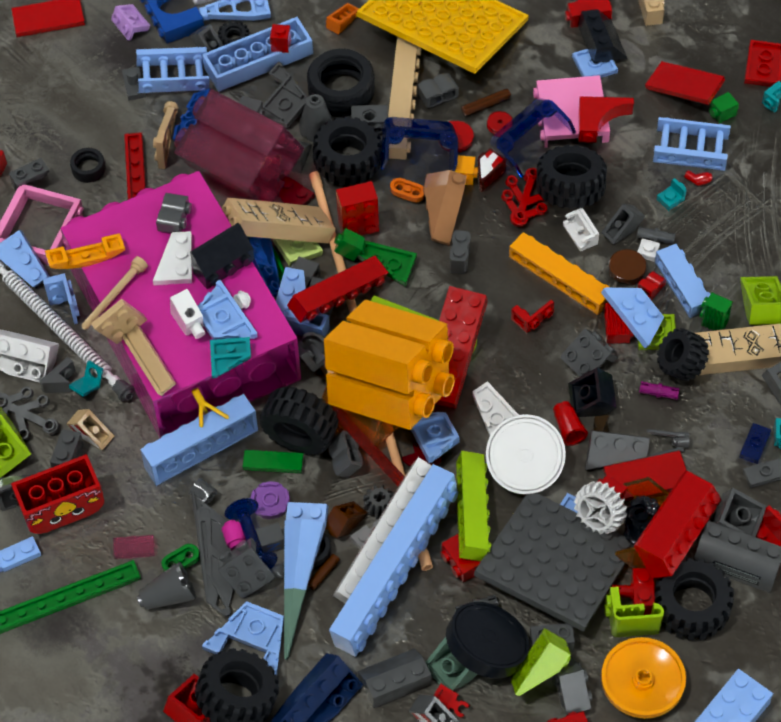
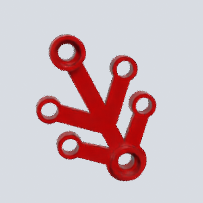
[501,168,547,227]

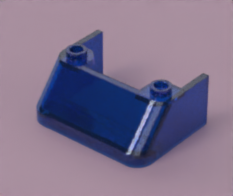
[490,98,576,178]
[381,117,458,171]

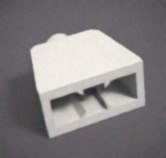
[170,289,206,339]

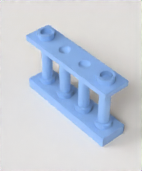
[136,47,209,93]
[653,117,731,171]

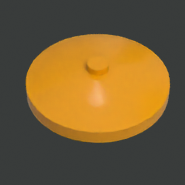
[601,637,686,719]

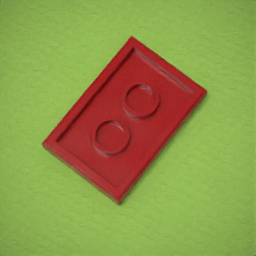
[744,39,781,87]

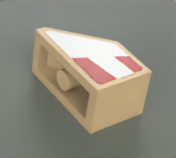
[67,409,114,450]

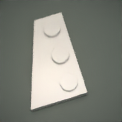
[153,231,192,285]

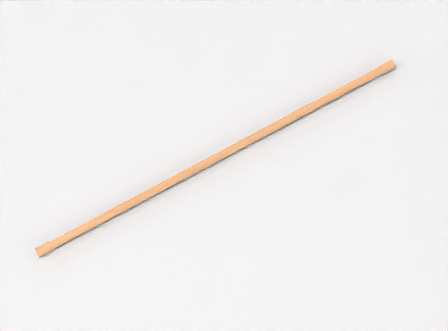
[309,171,433,571]

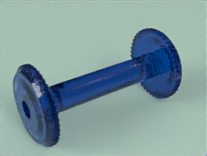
[225,498,278,569]

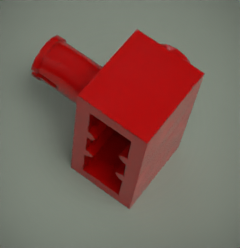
[612,568,655,615]

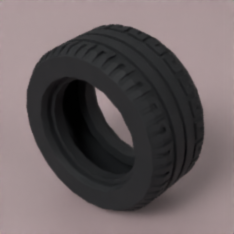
[307,48,375,116]

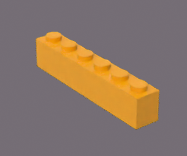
[509,232,609,315]

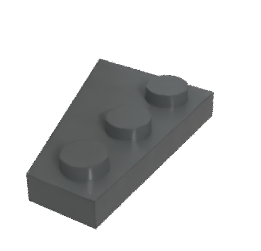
[585,430,650,470]

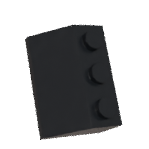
[578,9,627,63]
[190,223,254,289]

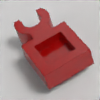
[433,683,470,717]

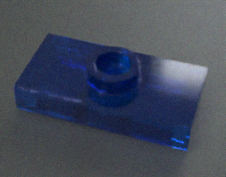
[739,423,771,464]

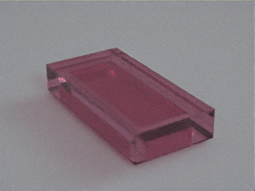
[113,535,155,559]

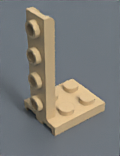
[91,299,176,396]

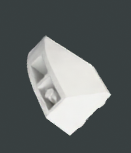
[0,329,59,383]

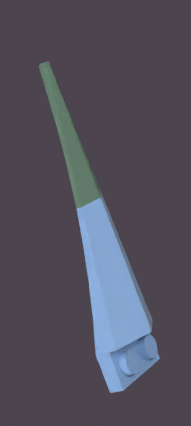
[284,502,328,660]

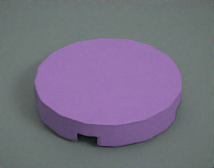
[250,481,290,519]

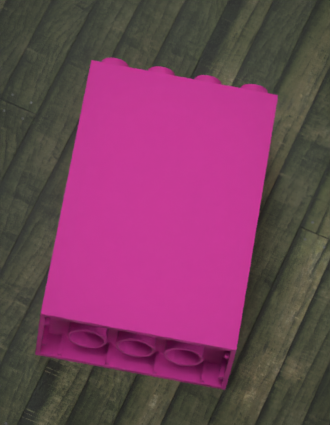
[60,171,301,438]

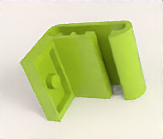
[604,587,664,638]

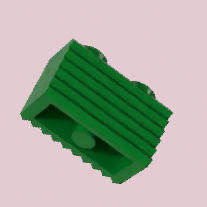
[699,292,733,331]

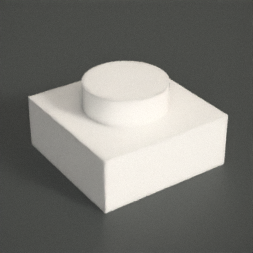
[637,238,660,262]

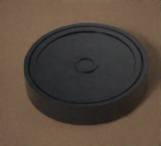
[446,602,529,678]

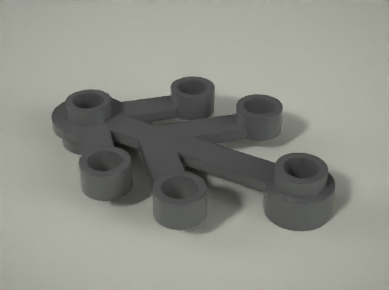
[0,387,60,441]

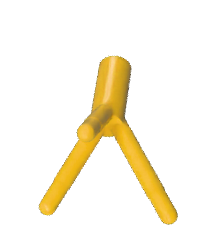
[191,388,229,427]

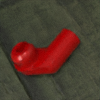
[684,170,713,186]

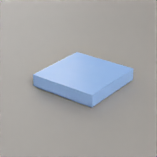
[572,49,618,78]

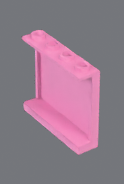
[533,75,610,148]

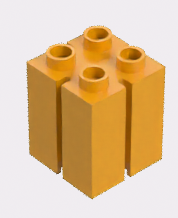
[324,300,455,430]

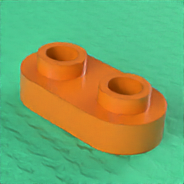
[390,178,425,203]

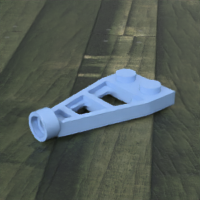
[199,0,271,21]

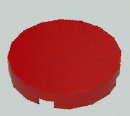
[438,121,474,153]

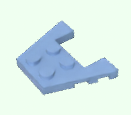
[202,601,284,675]

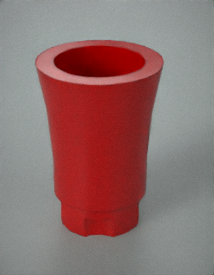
[553,401,588,446]

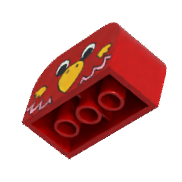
[11,454,104,534]

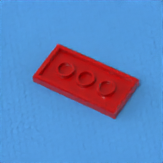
[11,0,85,37]
[645,61,725,105]
[603,451,687,502]

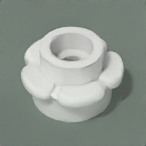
[234,291,251,309]

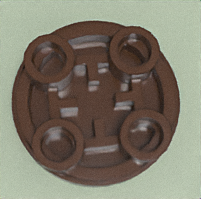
[609,249,646,286]

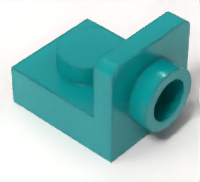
[762,81,781,113]
[656,178,687,211]

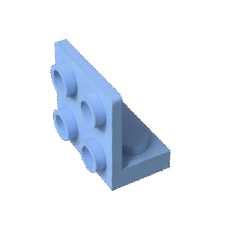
[43,273,80,324]

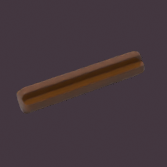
[461,89,511,116]

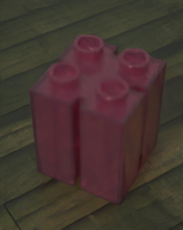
[174,89,305,202]

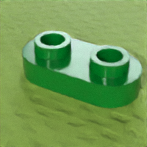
[161,544,200,572]

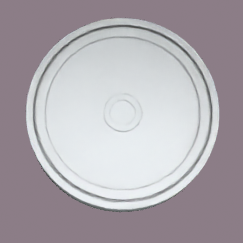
[486,415,566,495]

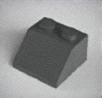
[712,488,767,537]

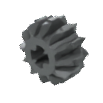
[363,485,394,519]

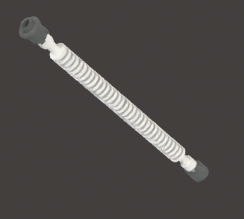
[0,260,135,401]

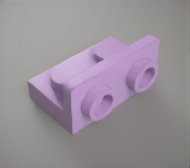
[111,4,150,40]

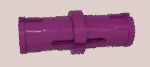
[639,381,680,400]

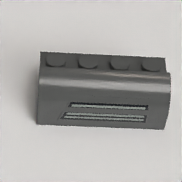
[694,521,781,593]

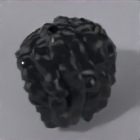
[624,495,660,544]

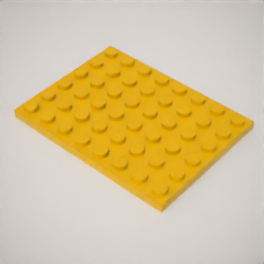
[356,0,529,74]

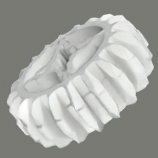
[574,481,627,535]

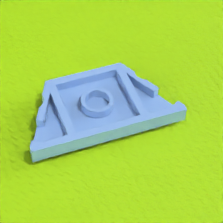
[198,280,258,340]
[601,287,664,349]
[411,412,459,463]

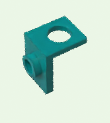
[69,360,104,397]

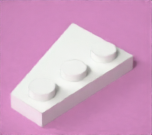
[472,381,519,436]

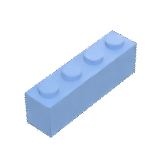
[655,244,710,318]

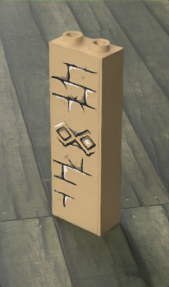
[222,197,336,244]
[695,324,781,376]

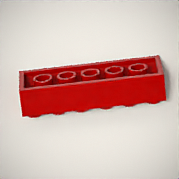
[634,471,721,578]

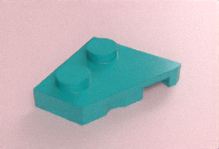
[210,337,251,379]

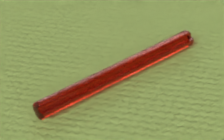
[331,405,405,487]

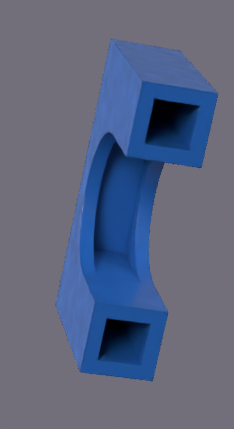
[140,0,204,44]

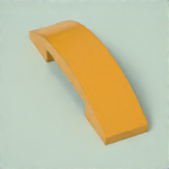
[45,233,125,269]

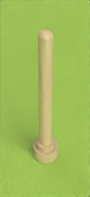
[82,256,148,330]

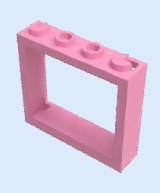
[0,184,84,266]

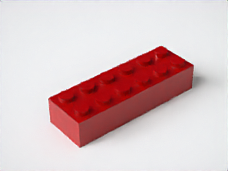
[435,286,488,409]

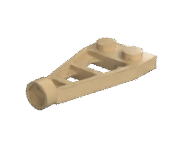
[153,101,179,169]

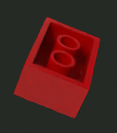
[336,181,379,235]

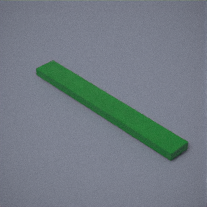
[0,560,141,634]

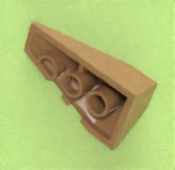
[423,170,467,246]

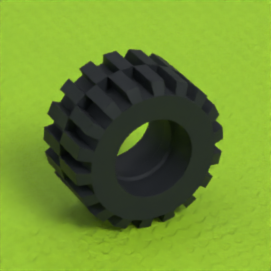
[657,328,709,381]

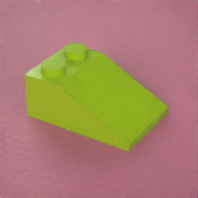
[740,276,781,326]
[0,407,32,478]
[511,628,571,696]

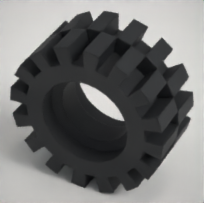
[218,20,249,45]

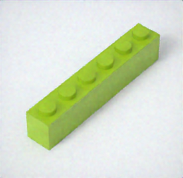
[456,451,491,561]

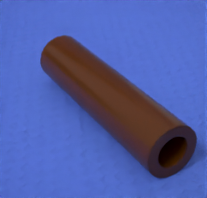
[308,554,340,590]

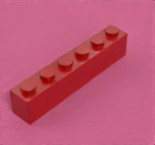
[287,256,389,323]

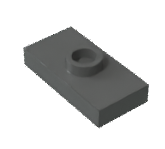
[743,458,781,488]

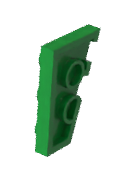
[358,240,417,287]

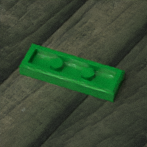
[243,450,304,474]

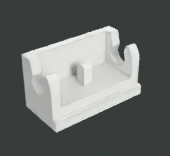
[563,208,599,251]

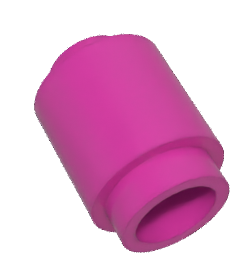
[221,520,246,551]

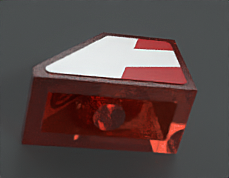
[477,148,506,192]

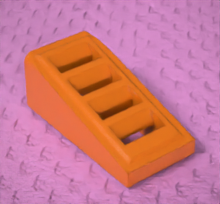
[326,3,359,34]

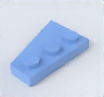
[0,230,50,287]
[276,267,310,324]

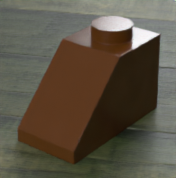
[326,501,368,538]

